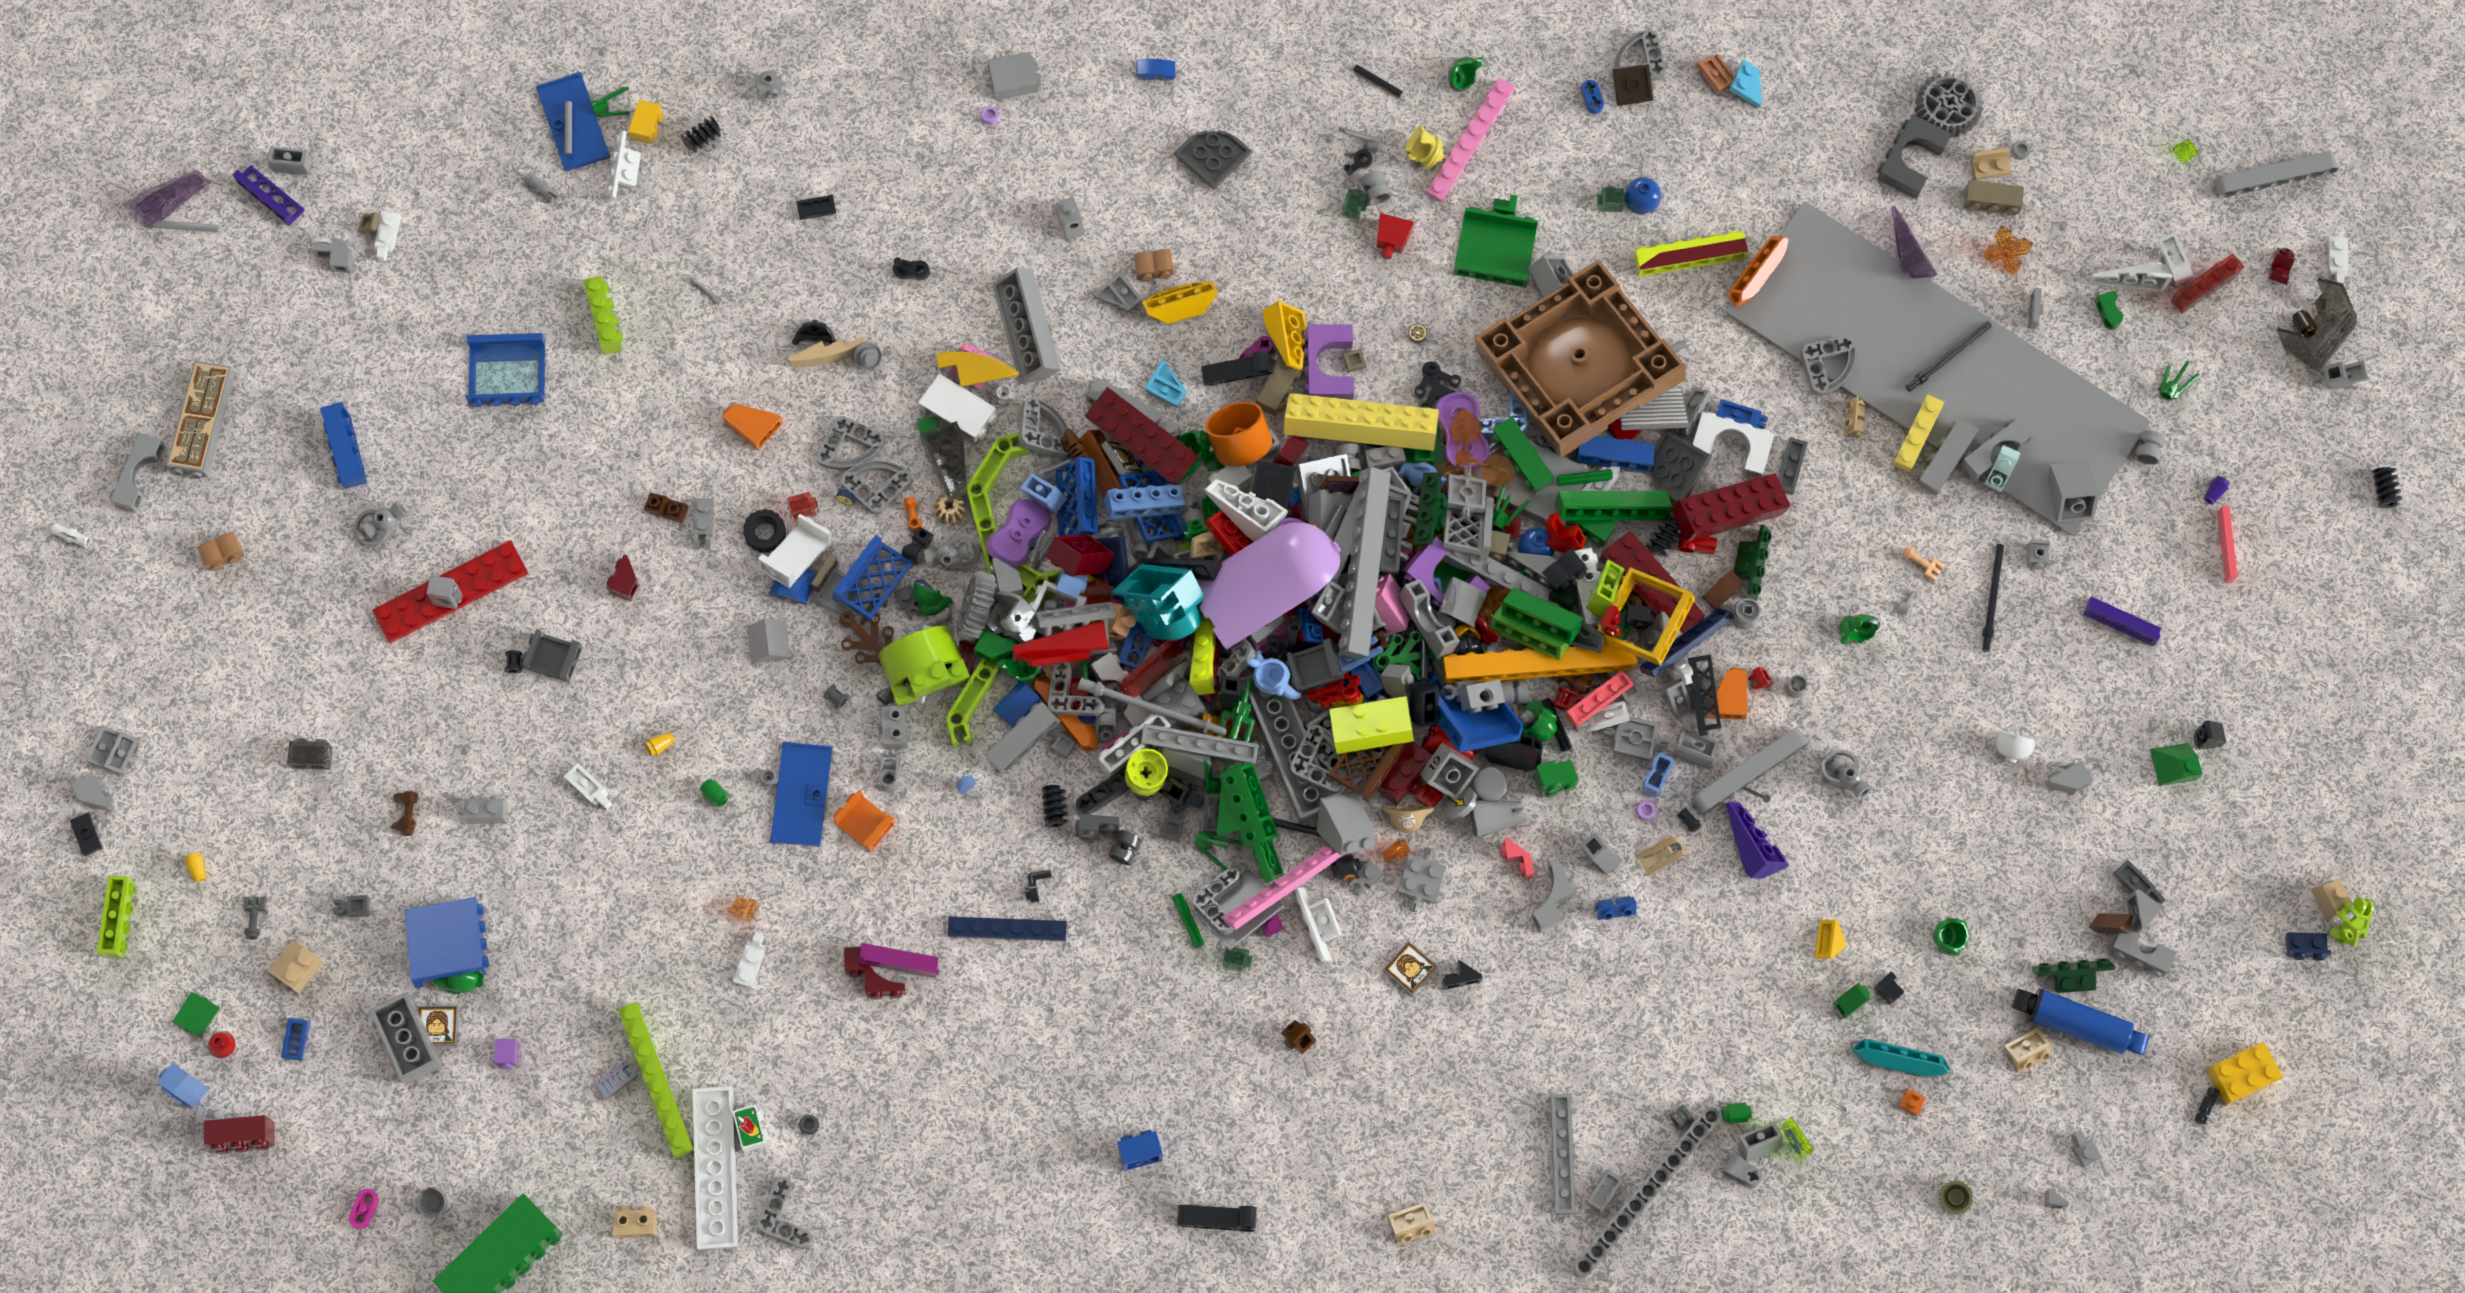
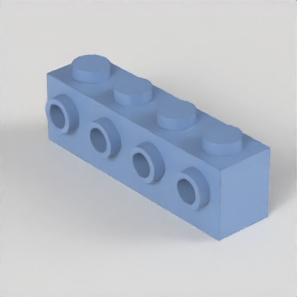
[1103,484,1185,520]
[157,1062,209,1108]

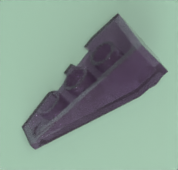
[127,170,209,229]
[1891,205,1938,278]

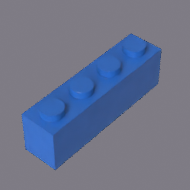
[1575,436,1655,473]

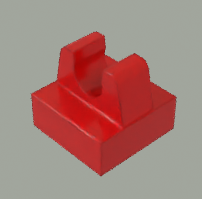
[1748,667,1774,690]

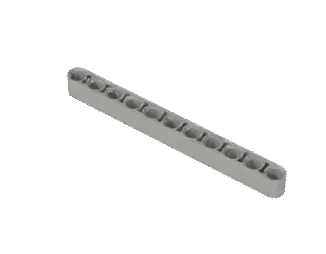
[1573,1107,1721,1278]

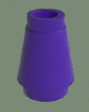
[2203,476,2230,505]

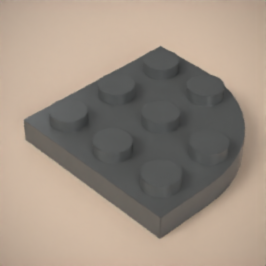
[1174,130,1252,190]
[1652,430,1712,502]

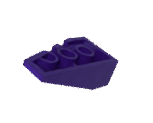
[1726,802,1789,879]

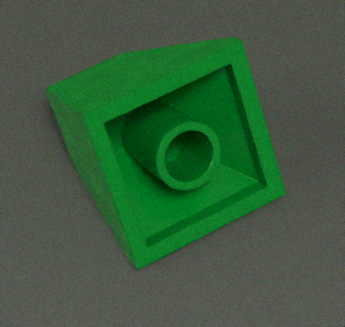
[2150,743,2203,786]

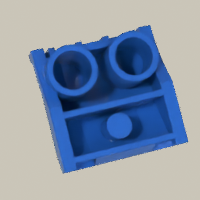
[769,568,816,605]
[993,681,1044,728]

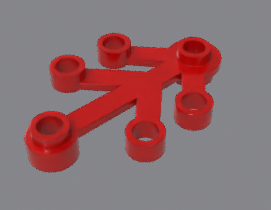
[1307,672,1361,708]

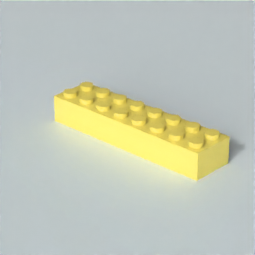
[1284,393,1439,451]

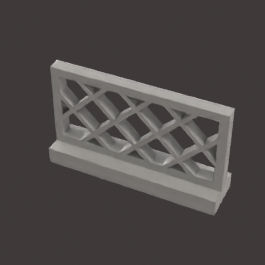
[1443,497,1494,562]

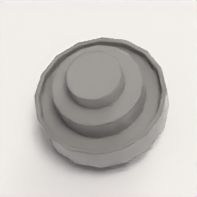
[854,342,882,369]

